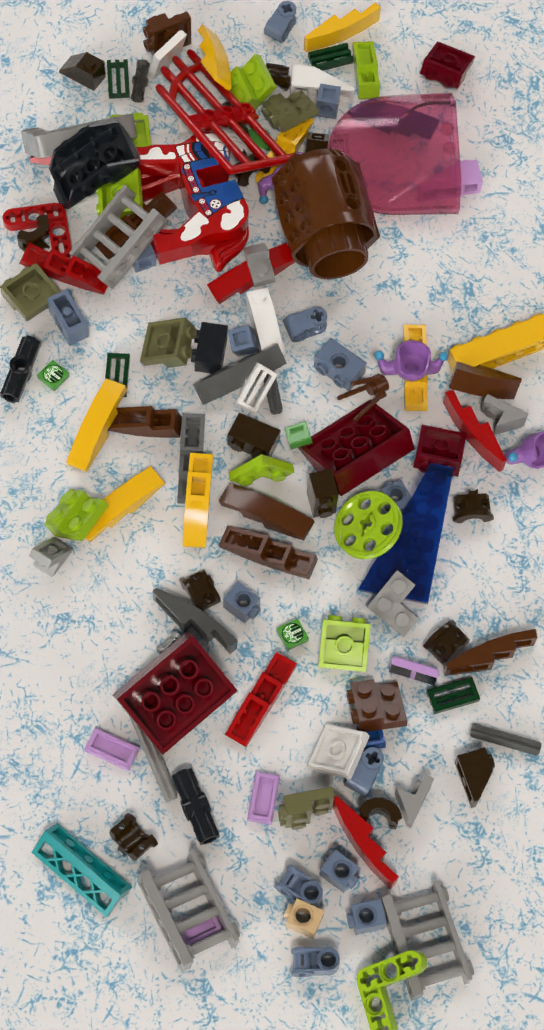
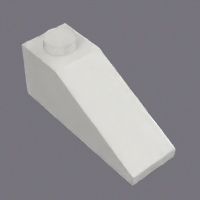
[291,64,354,104]
[246,288,285,354]

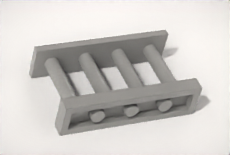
[69,184,168,289]
[137,849,240,972]
[381,880,474,1001]

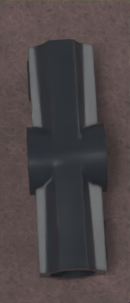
[0,335,41,403]
[172,768,220,845]

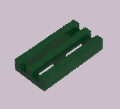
[308,43,354,71]
[107,59,130,99]
[105,353,130,397]
[426,677,480,714]

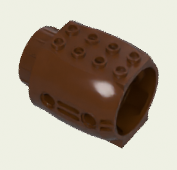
[272,149,380,279]

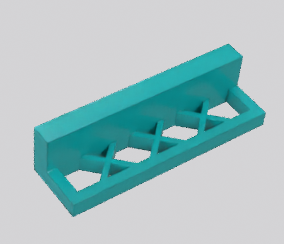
[31,823,132,917]

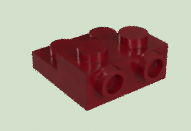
[420,41,475,89]
[413,425,467,478]

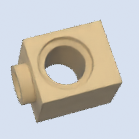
[283,898,324,939]

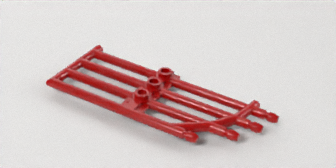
[155,49,295,175]

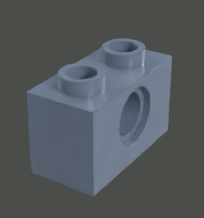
[47,289,89,346]
[314,338,367,391]

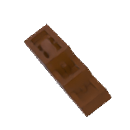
[96,191,177,260]
[219,483,315,541]
[219,525,318,579]
[444,629,538,676]

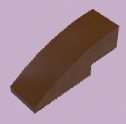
[449,361,522,399]
[108,406,182,438]

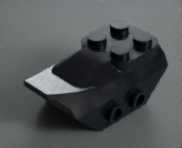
[49,120,140,210]

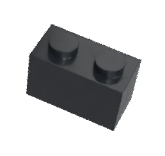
[191,322,228,374]

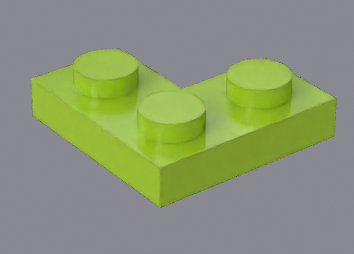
[229,454,294,486]

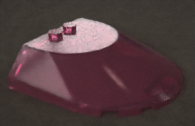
[328,93,461,215]

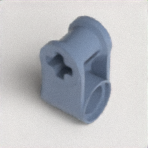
[264,1,296,42]
[283,306,327,342]
[344,747,384,797]
[274,865,323,907]
[291,947,340,977]

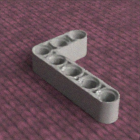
[21,114,137,158]

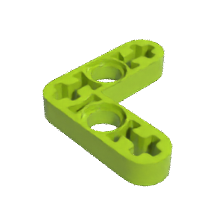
[356,950,427,1030]

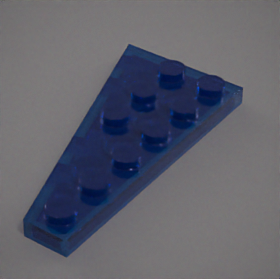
[358,463,454,605]

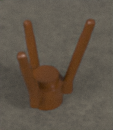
[337,374,389,422]

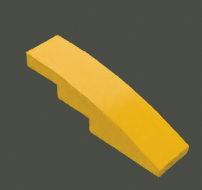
[304,2,381,52]
[197,24,232,91]
[255,118,314,182]
[403,324,428,411]
[66,378,127,472]
[85,466,166,542]

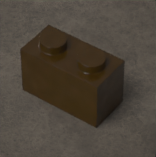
[227,413,281,458]
[307,469,338,518]

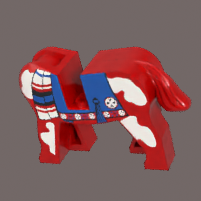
[136,131,249,272]

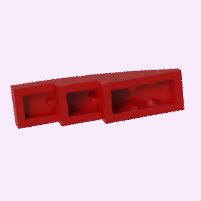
[19,242,108,295]
[207,243,295,304]
[443,390,506,472]
[225,652,298,747]
[332,795,399,890]

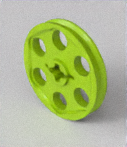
[334,491,403,560]

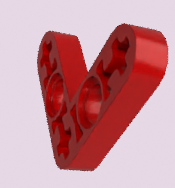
[2,203,72,258]

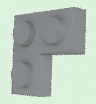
[367,570,419,637]

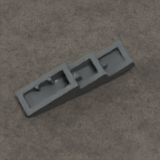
[193,343,287,405]
[177,413,205,504]
[153,588,238,654]

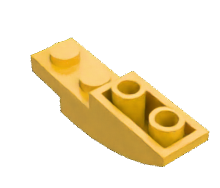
[182,453,213,548]

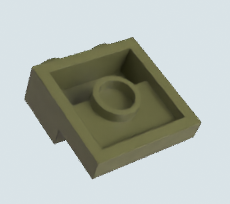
[261,90,319,133]
[0,263,61,321]
[140,318,197,368]
[278,787,335,830]

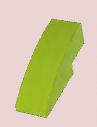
[353,41,380,99]

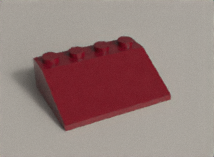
[298,400,415,496]
[112,632,238,755]

